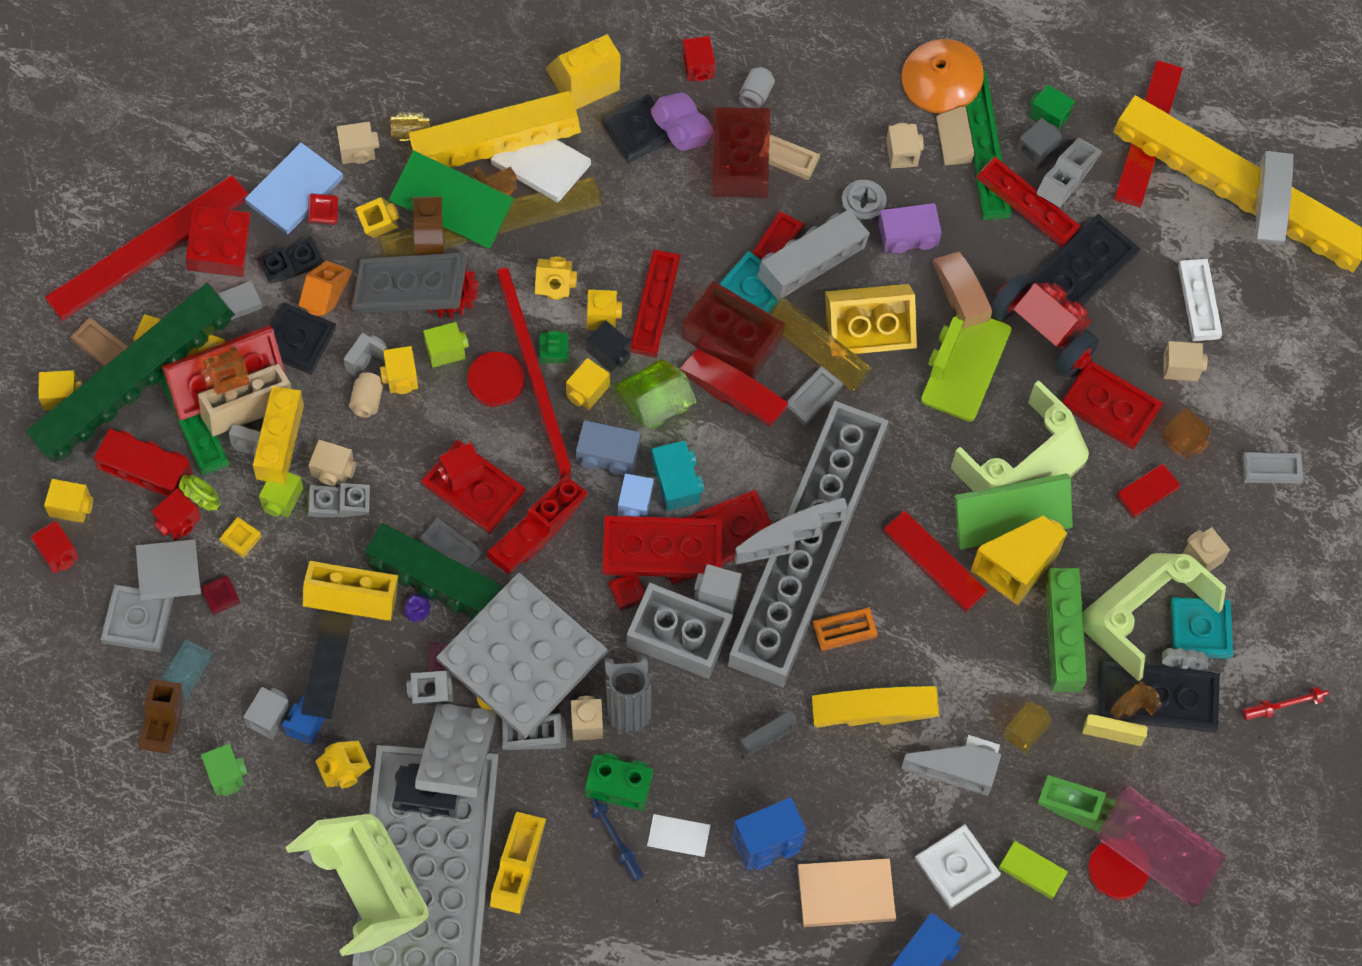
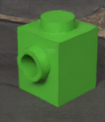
[201,744,247,796]

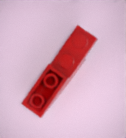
[487,475,588,575]

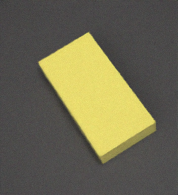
[1082,714,1148,746]

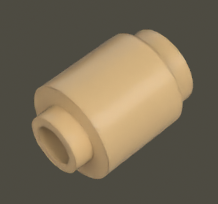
[349,373,383,418]

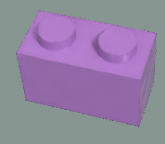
[878,203,942,254]

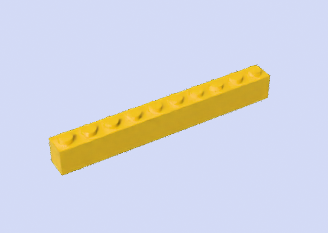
[1113,95,1362,273]

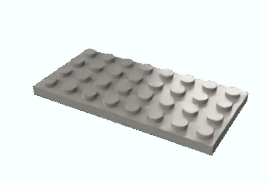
[352,745,499,966]

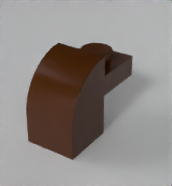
[413,197,445,255]
[138,679,183,754]

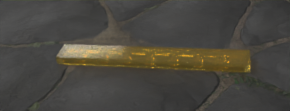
[379,177,602,257]

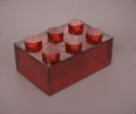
[712,107,770,198]
[681,281,785,379]

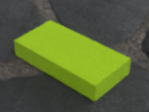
[999,841,1068,900]

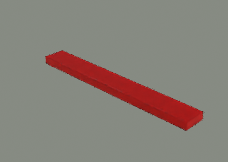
[45,175,249,322]
[497,267,571,480]

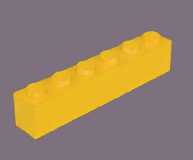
[409,91,581,167]

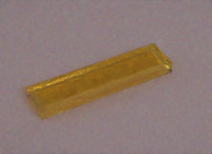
[767,298,871,391]

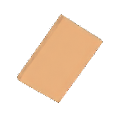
[797,858,896,927]

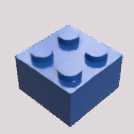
[732,797,807,871]

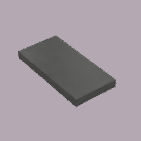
[351,253,467,313]

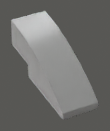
[1036,138,1102,207]
[1256,151,1294,244]

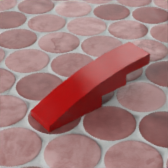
[679,349,788,428]

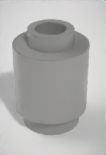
[739,67,775,110]

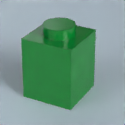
[1029,84,1075,130]

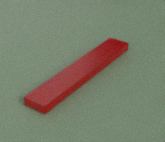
[1114,60,1183,208]

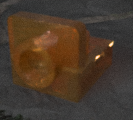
[1110,681,1162,720]

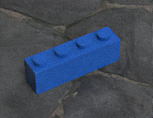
[892,913,962,966]

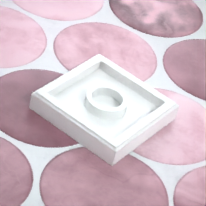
[915,824,1001,909]

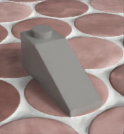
[901,745,1002,796]

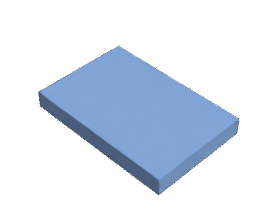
[245,143,343,235]

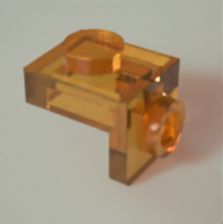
[473,166,517,195]

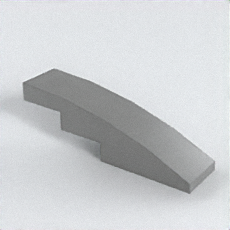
[734,498,848,564]

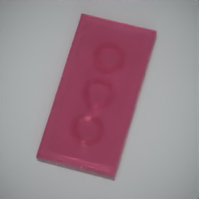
[1096,785,1226,907]

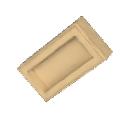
[758,135,820,180]

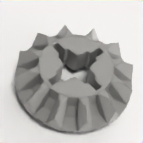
[842,180,887,221]

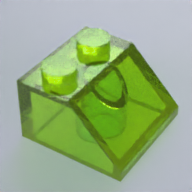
[614,359,697,429]

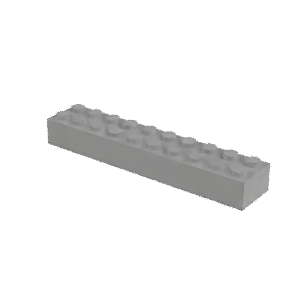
[728,401,889,688]

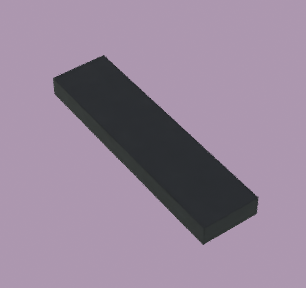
[301,612,353,719]

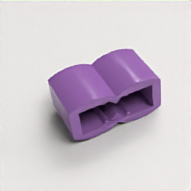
[651,92,714,151]

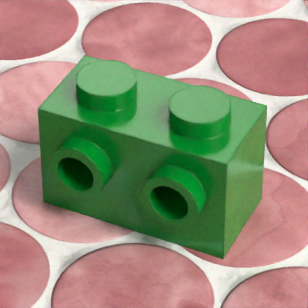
[585,753,653,812]

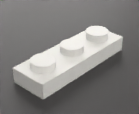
[1178,259,1222,341]

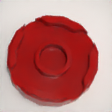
[468,352,525,407]
[1087,838,1150,901]

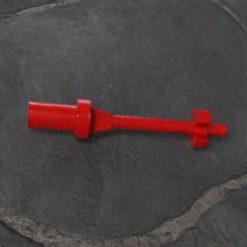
[1242,686,1329,721]

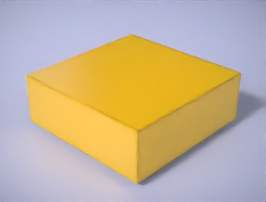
[219,517,262,558]

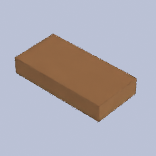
[70,317,128,366]

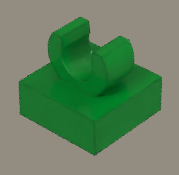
[540,331,569,364]

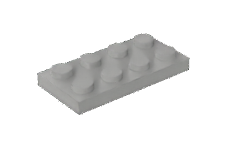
[415,703,496,798]

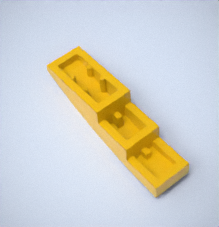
[812,686,940,728]

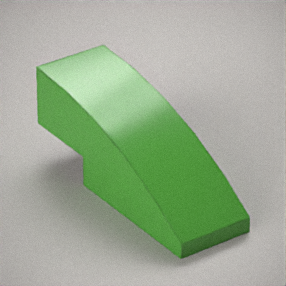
[1038,775,1136,840]

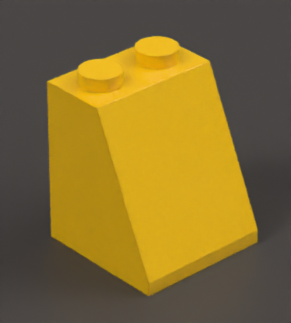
[546,34,621,110]
[971,516,1067,605]

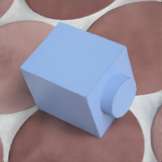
[618,473,654,517]

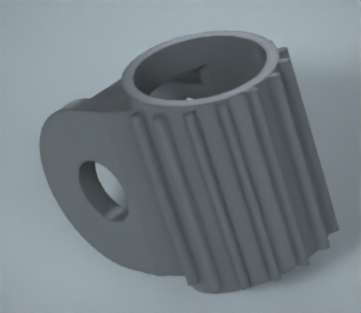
[604,655,651,733]

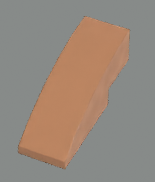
[933,252,992,328]

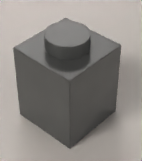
[1016,118,1062,169]

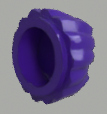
[402,594,431,622]

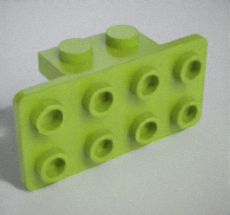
[921,314,1011,422]

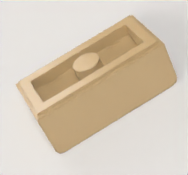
[936,106,974,166]

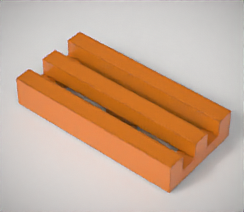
[812,607,878,651]

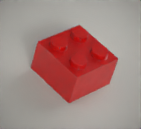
[186,206,251,277]

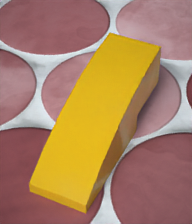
[490,812,546,914]

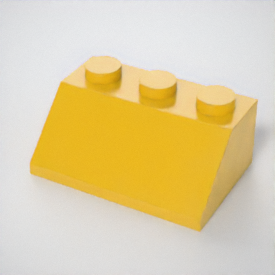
[825,284,917,356]

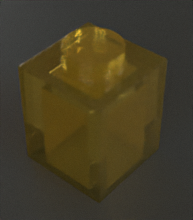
[1003,701,1052,754]

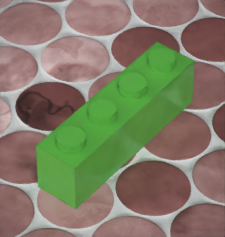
[1045,568,1087,692]

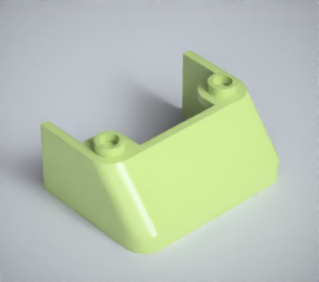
[951,380,1089,492]
[1082,553,1226,681]
[285,814,429,956]

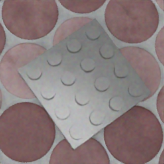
[436,573,607,739]

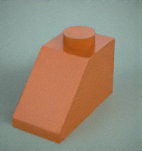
[299,260,352,316]

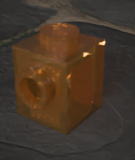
[1162,407,1212,459]

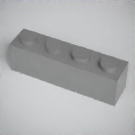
[758,209,870,301]

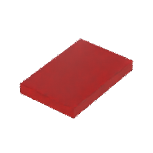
[1061,360,1163,450]
[421,439,526,535]

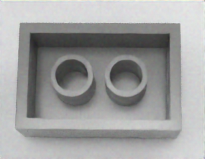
[626,583,733,679]

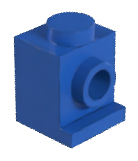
[282,695,325,745]

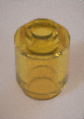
[390,112,430,141]

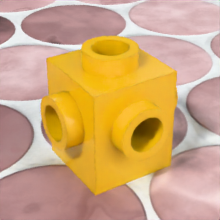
[535,256,577,300]
[315,741,370,789]

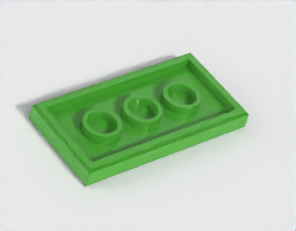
[954,473,1073,550]

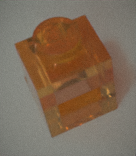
[201,346,250,395]

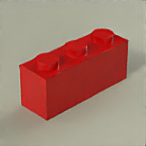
[94,429,192,497]

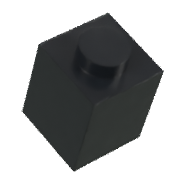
[586,320,631,372]

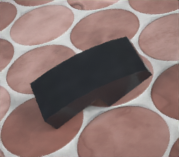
[258,237,324,284]

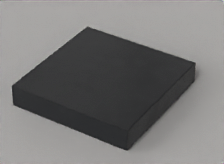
[601,93,671,163]
[271,303,336,375]

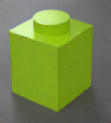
[423,322,469,368]
[259,472,304,518]

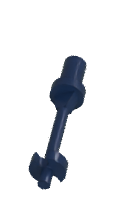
[591,799,644,882]

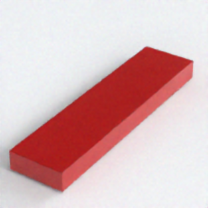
[976,156,1081,247]
[631,249,681,358]
[883,511,988,613]

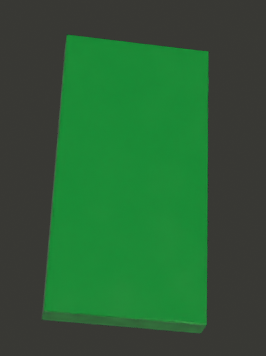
[389,150,515,250]

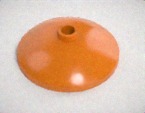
[901,39,984,114]

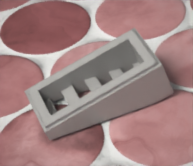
[502,713,566,750]

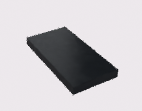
[1030,213,1140,306]
[1097,660,1220,733]

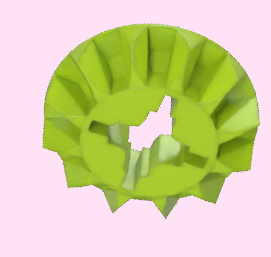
[179,475,221,511]

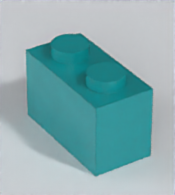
[651,441,705,512]

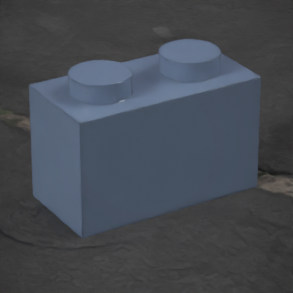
[576,420,641,475]

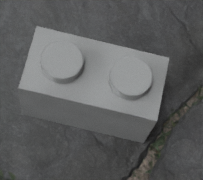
[693,564,742,615]

